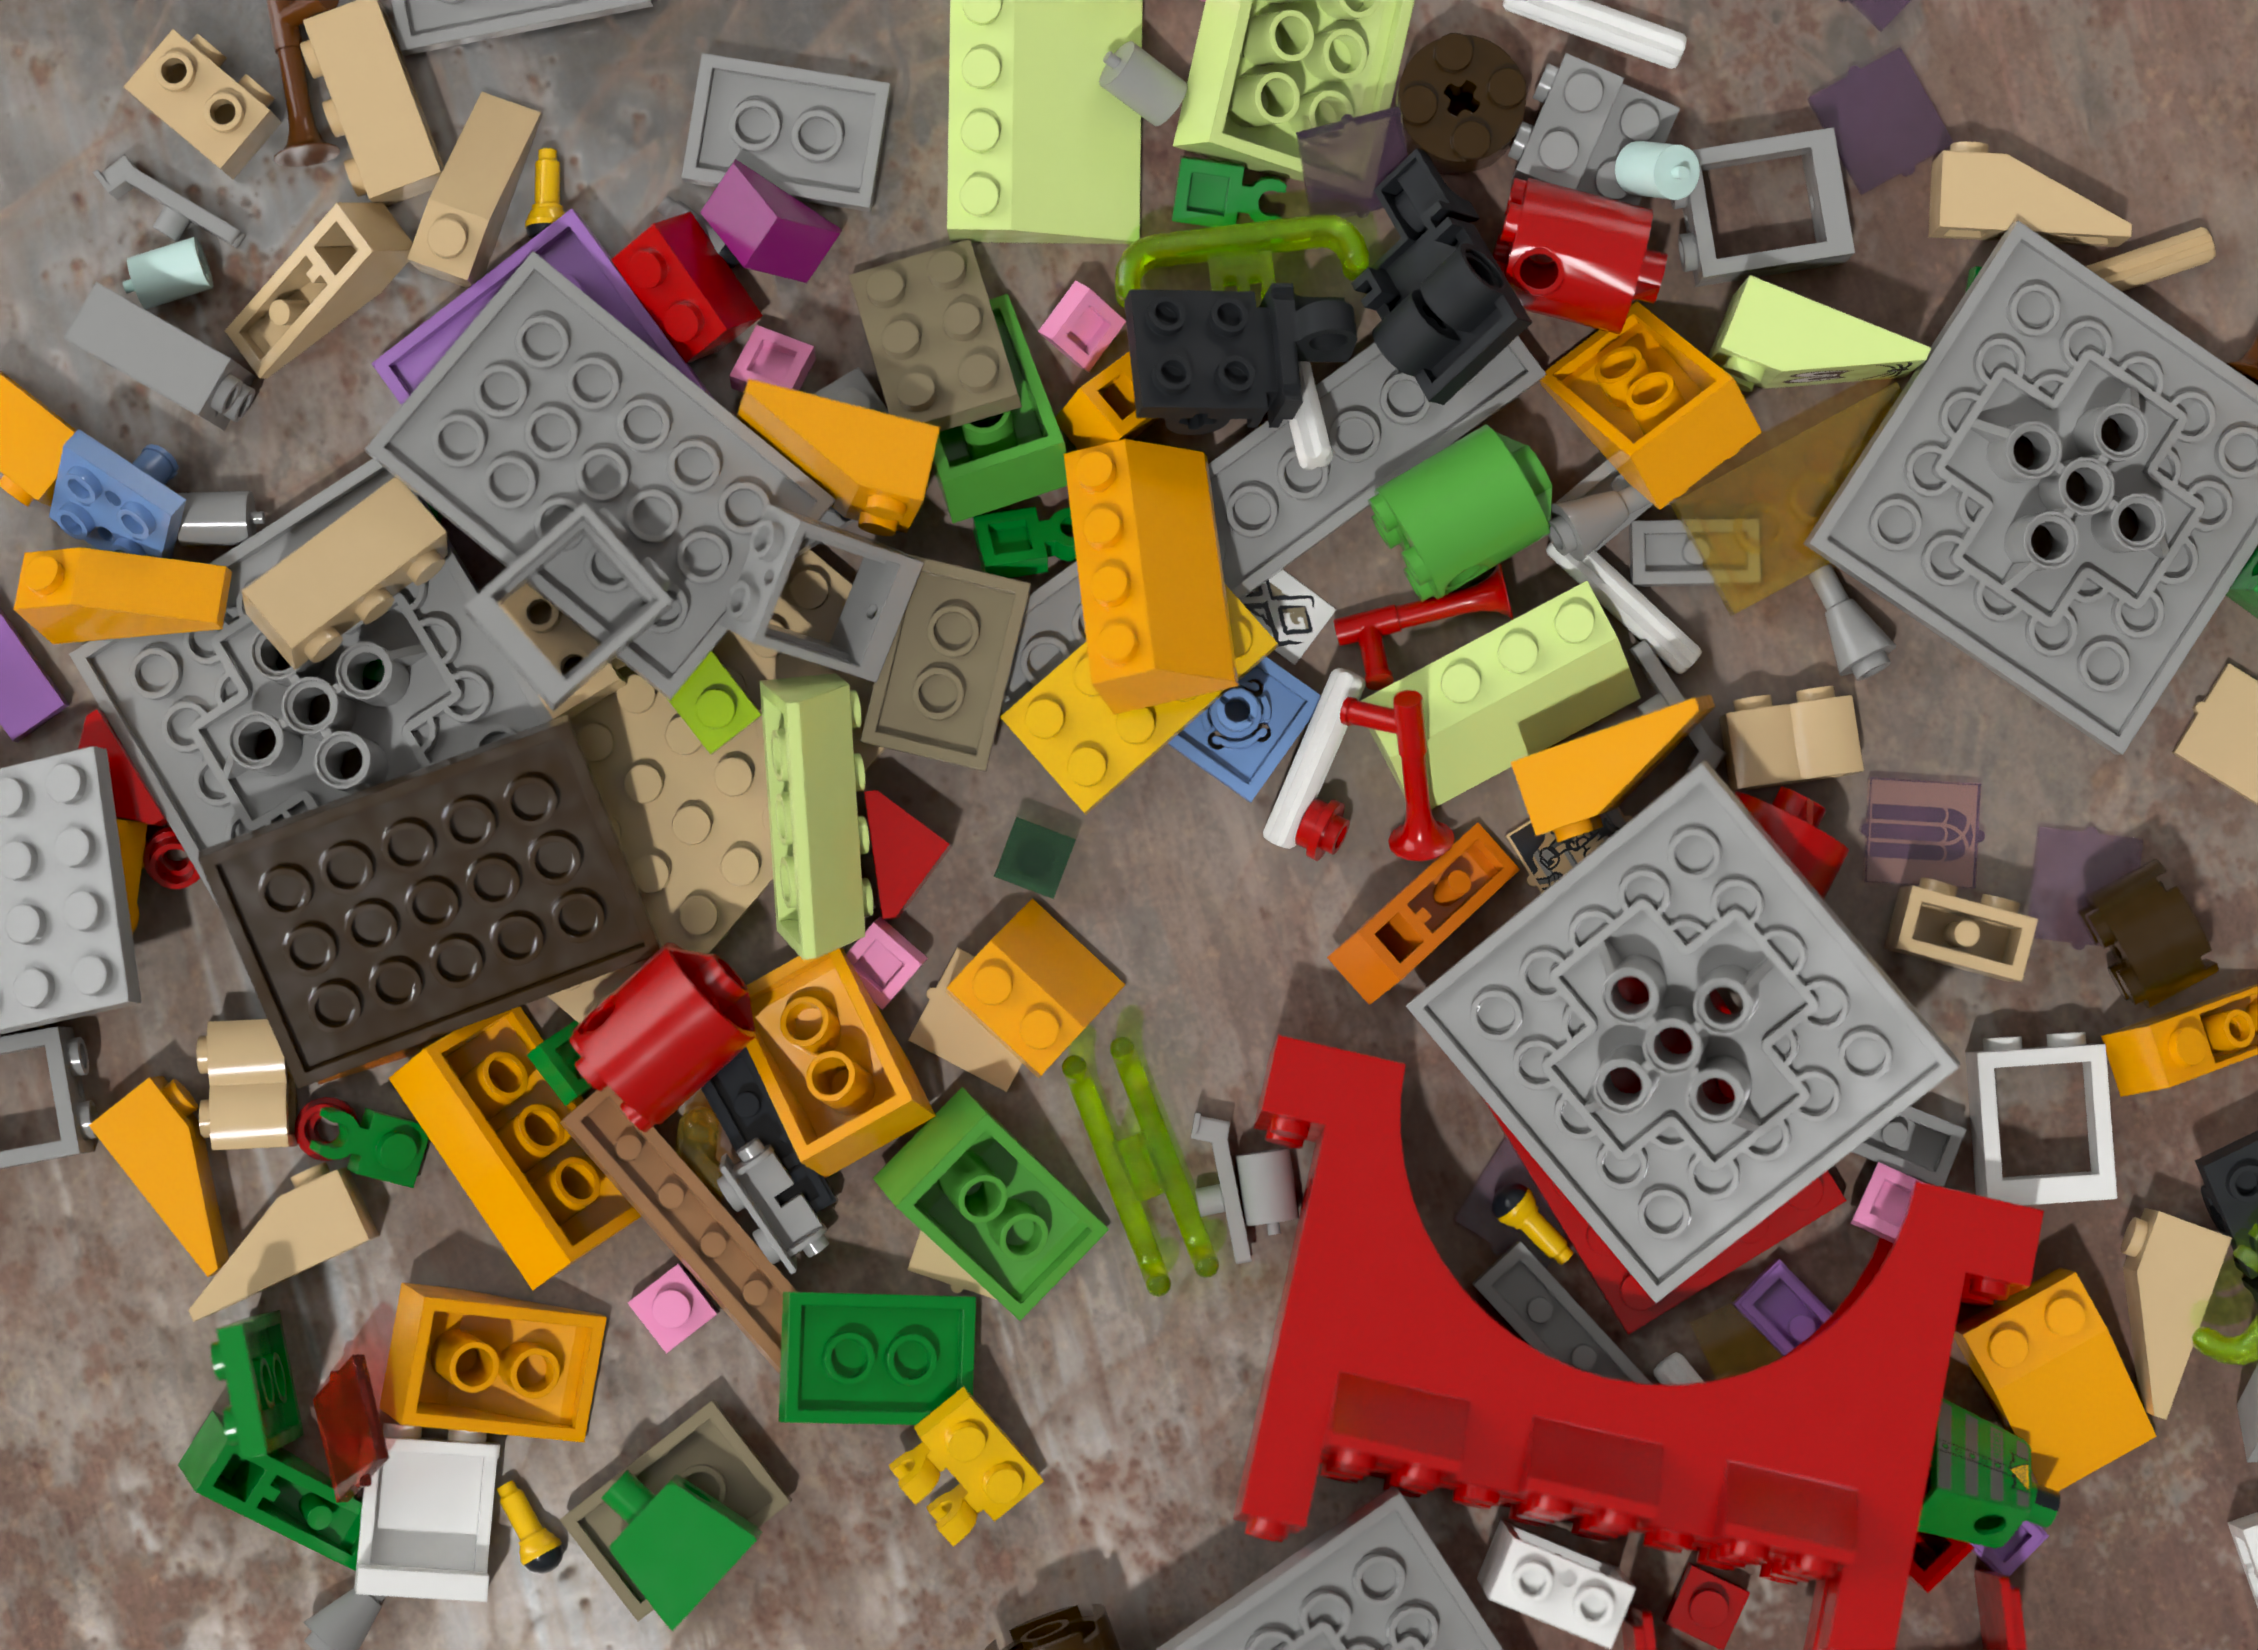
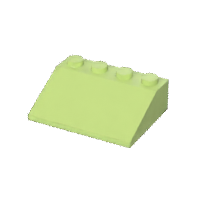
[947,0,1143,244]
[1173,0,1415,196]

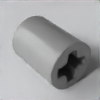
[1099,41,1188,126]
[178,491,265,547]
[1236,1148,1299,1235]

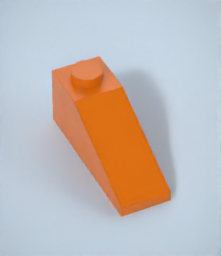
[1327,822,1520,1005]

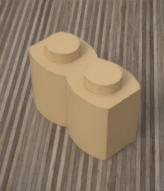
[1719,686,1864,792]
[196,1019,298,1150]

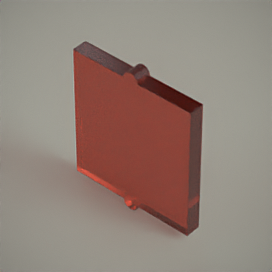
[313,1354,389,1503]

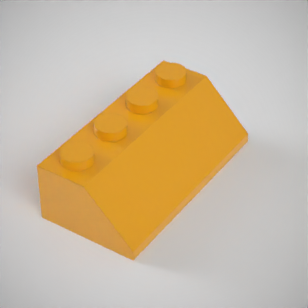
[1064,439,1239,715]
[388,1006,641,1290]

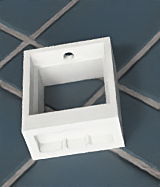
[1965,1032,2117,1205]
[1477,1519,1636,1649]

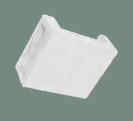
[354,1423,500,1602]

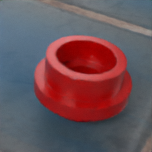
[1295,798,1350,861]
[143,827,201,889]
[295,1097,360,1161]

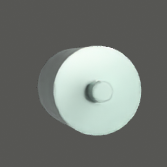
[1615,141,1700,200]
[123,237,213,309]

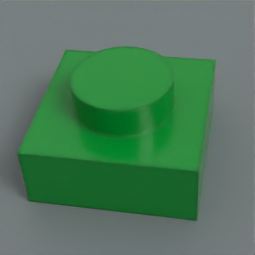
[527,1020,593,1106]

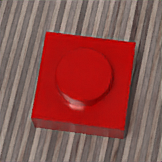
[1663,1562,1750,1650]

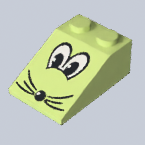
[1708,275,1931,392]

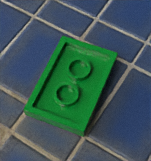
[778,1292,976,1425]
[211,1310,304,1460]

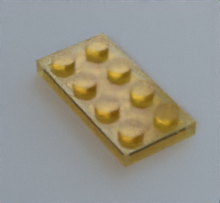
[1670,382,1902,616]

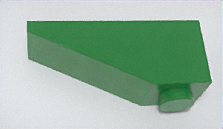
[178,1410,362,1571]

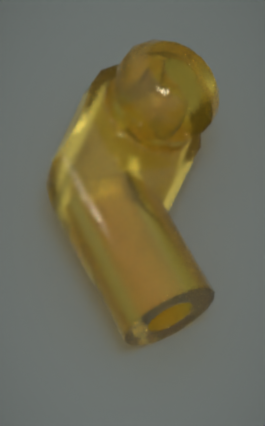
[676,1106,725,1202]

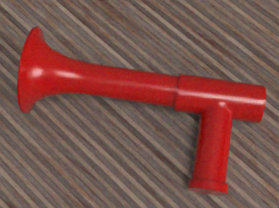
[1333,563,1514,691]
[1340,690,1455,861]

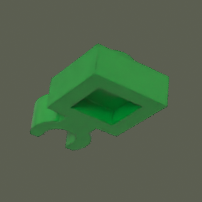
[1171,155,1287,230]
[973,507,1077,578]
[309,1107,429,1188]

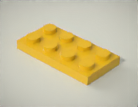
[1000,584,1278,815]

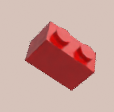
[611,211,763,363]

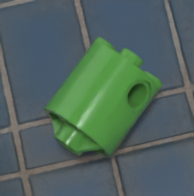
[1368,424,1552,602]

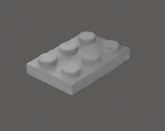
[681,53,891,212]

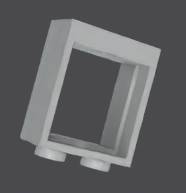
[1670,127,1855,287]
[64,282,256,431]
[464,502,673,711]
[721,503,924,682]
[0,1026,98,1170]

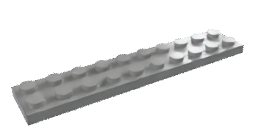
[1001,337,1546,713]

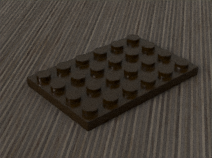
[198,714,662,1089]

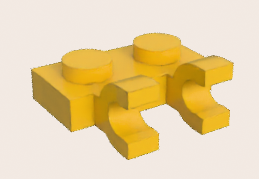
[888,1386,1044,1547]

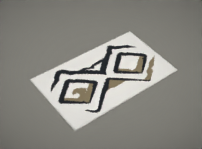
[1240,570,1336,665]

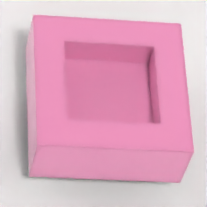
[1038,281,1126,372]
[729,325,816,393]
[846,916,928,1010]
[1850,1162,1924,1243]
[628,1262,719,1354]

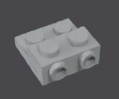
[1507,53,1680,206]

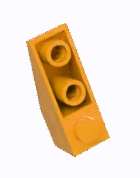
[2101,984,2258,1097]

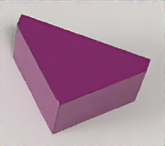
[700,159,842,283]

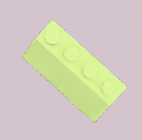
[1361,581,1641,809]
[760,673,873,960]

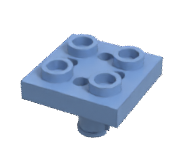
[49,429,186,559]
[1167,657,1321,803]

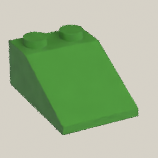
[932,294,1067,523]
[873,1087,1109,1321]

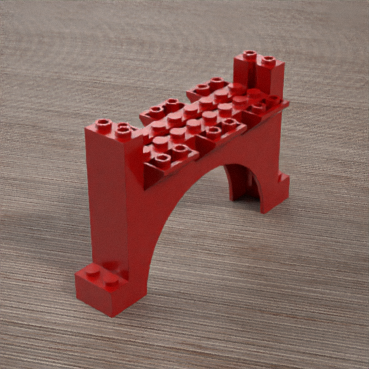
[1233,1035,2044,1650]

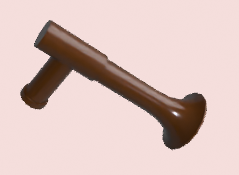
[266,0,340,167]

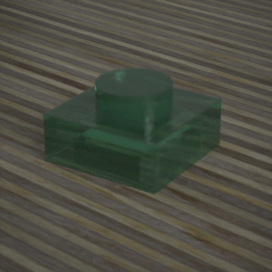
[994,817,1076,899]

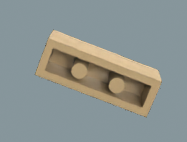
[300,0,444,207]
[242,477,448,670]

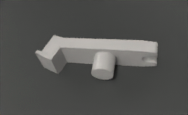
[93,155,245,248]
[1629,639,1726,773]
[1190,1112,1252,1264]

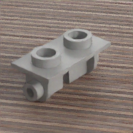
[717,1138,829,1275]

